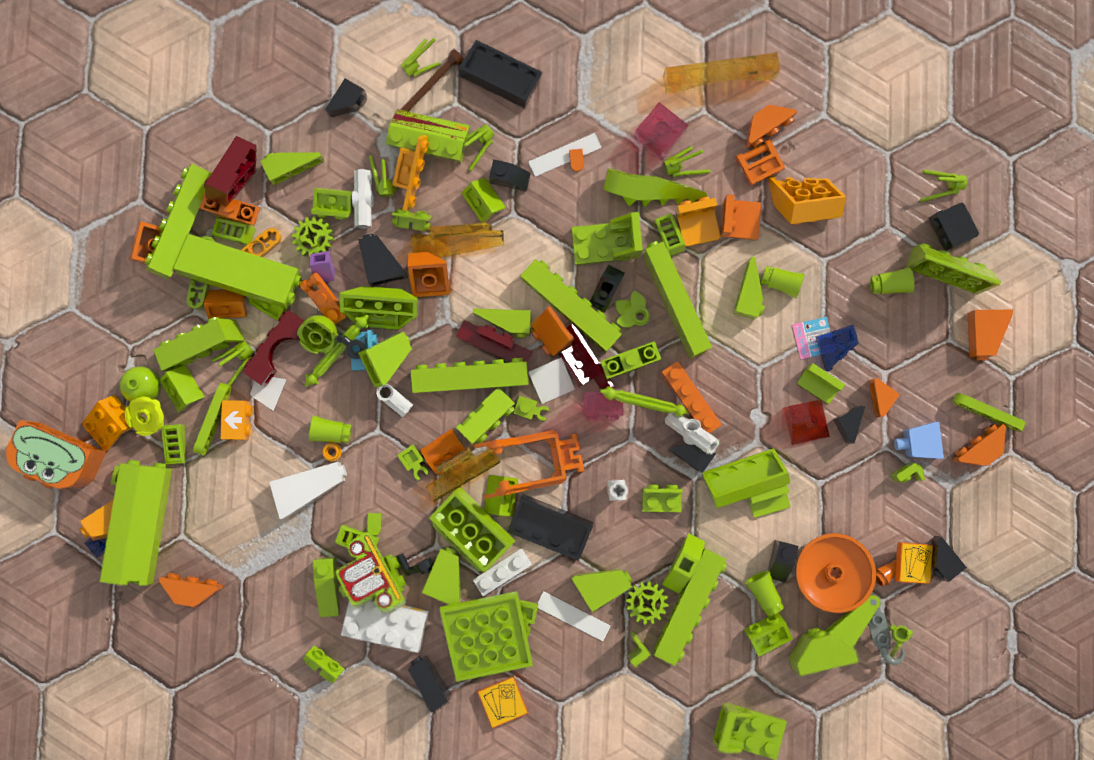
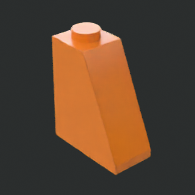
[968,309,1013,361]

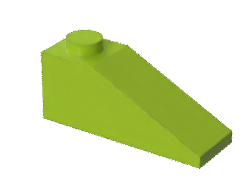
[260,152,325,186]
[733,256,764,320]
[473,309,531,339]
[313,557,340,617]

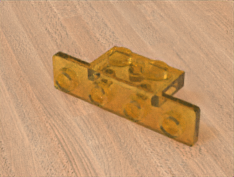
[426,448,500,501]

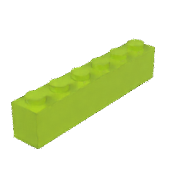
[144,163,212,279]
[520,259,622,353]
[411,358,529,393]
[652,548,727,666]

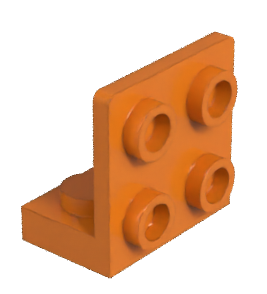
[720,194,761,240]

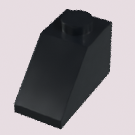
[325,78,367,117]
[489,159,531,191]
[590,264,625,312]
[669,444,716,473]
[932,536,967,582]
[768,540,799,583]

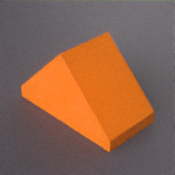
[868,378,900,418]

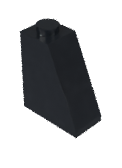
[358,234,408,287]
[408,655,452,713]

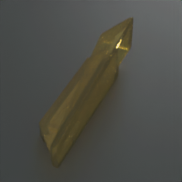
[412,223,504,258]

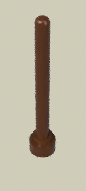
[400,48,464,112]

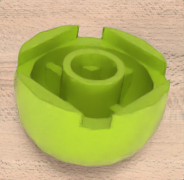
[297,315,338,354]
[119,366,161,402]

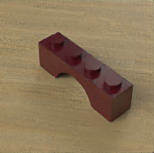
[243,310,304,387]

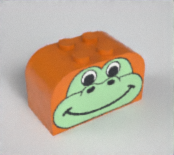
[6,420,107,489]

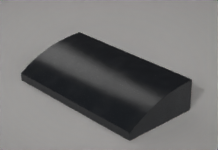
[459,40,543,108]
[507,494,594,561]

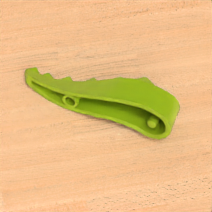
[603,168,708,207]

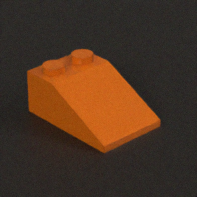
[128,221,175,271]
[530,306,573,358]

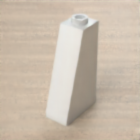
[270,462,347,519]

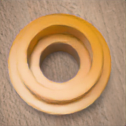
[322,442,342,462]

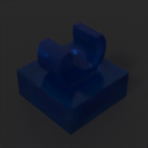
[84,538,107,558]

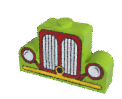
[336,531,406,613]

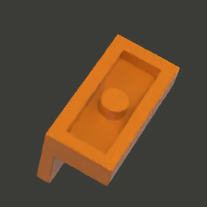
[204,290,247,319]
[420,429,468,474]

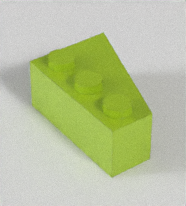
[456,387,515,444]

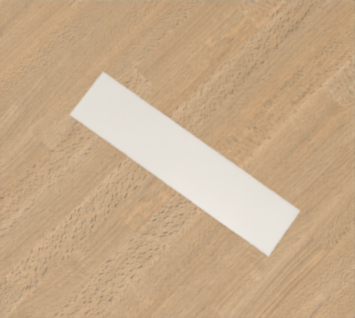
[528,133,602,177]
[538,591,611,641]

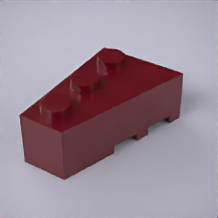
[204,136,257,207]

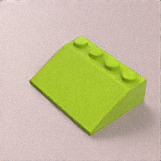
[906,243,1001,294]

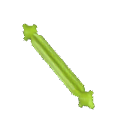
[304,314,369,387]
[600,387,689,417]

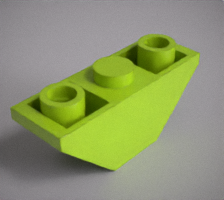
[600,341,661,379]
[662,533,706,594]

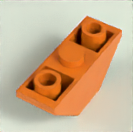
[746,105,797,149]
[199,193,261,226]
[952,424,1006,466]
[159,573,223,607]

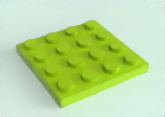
[440,591,533,682]

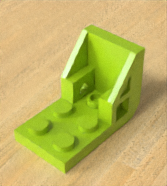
[572,212,643,265]
[712,702,787,760]

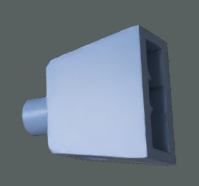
[894,422,944,459]

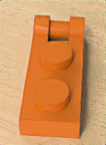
[300,272,347,324]

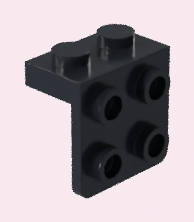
[928,203,979,251]

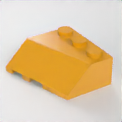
[768,177,846,225]

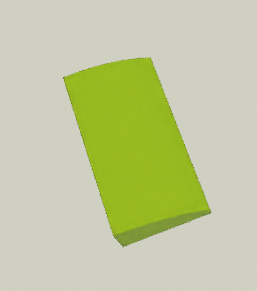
[702,448,790,509]

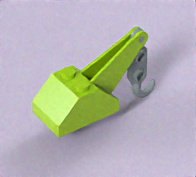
[789,594,905,676]

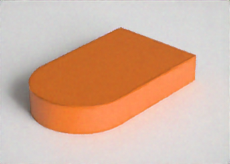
[569,149,584,171]

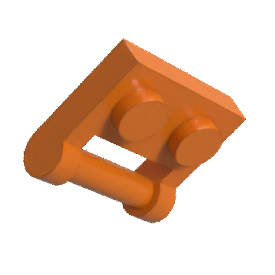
[735,139,785,186]

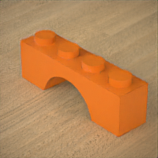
[660,361,722,433]

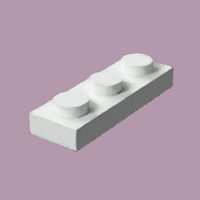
[473,548,532,596]

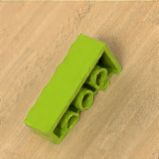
[153,317,245,371]

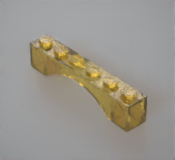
[663,52,780,93]

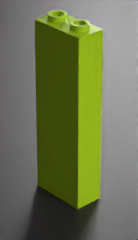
[174,234,302,310]
[642,241,712,359]

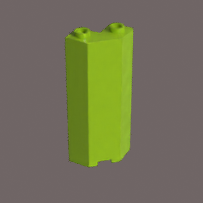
[100,460,172,585]

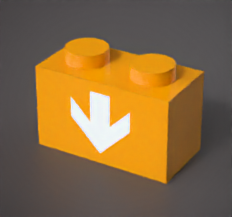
[221,400,253,440]

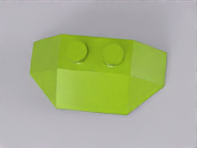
[340,286,418,330]

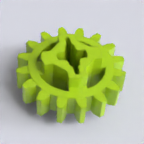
[292,216,334,257]
[626,581,668,624]

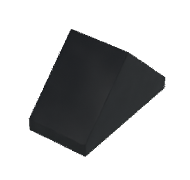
[833,406,865,444]

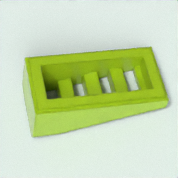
[654,213,686,256]
[211,217,255,245]
[162,424,186,464]
[335,524,380,548]

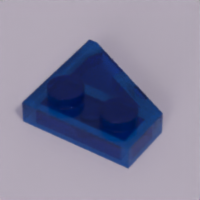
[815,325,859,372]

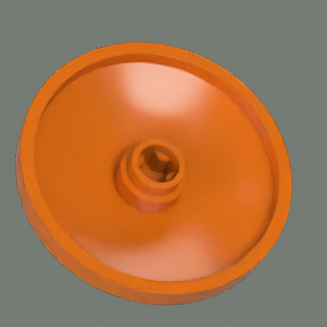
[795,533,876,613]

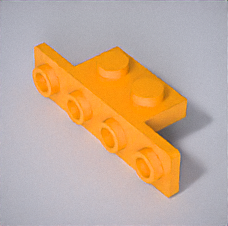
[392,135,429,212]

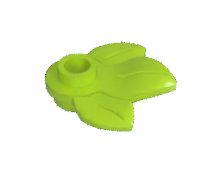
[615,291,650,328]

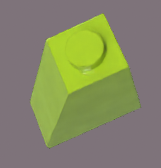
[358,332,412,387]
[422,546,461,605]
[571,569,633,612]

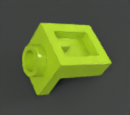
[890,462,926,483]

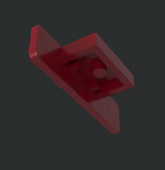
[456,320,532,362]
[559,323,614,390]

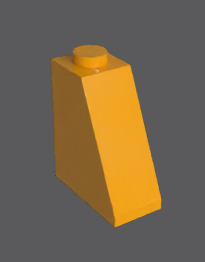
[79,499,114,541]

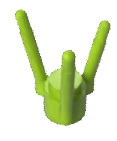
[400,38,440,77]
[464,124,495,172]
[664,146,711,178]
[369,155,397,197]
[920,170,967,202]
[212,341,254,386]
[888,625,913,658]

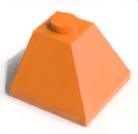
[408,252,450,297]

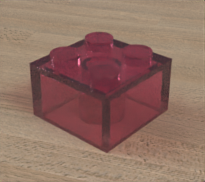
[634,102,689,160]
[582,392,623,421]

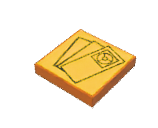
[895,542,933,584]
[477,675,528,728]

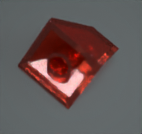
[783,400,830,445]

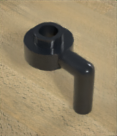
[336,333,366,359]
[396,553,434,576]

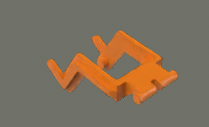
[474,430,584,499]

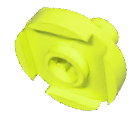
[125,397,164,436]

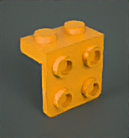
[676,197,720,247]
[82,395,134,451]

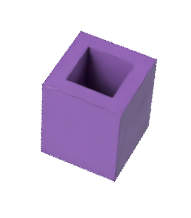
[310,251,335,283]

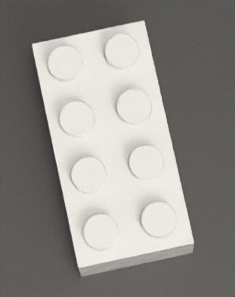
[341,599,429,652]

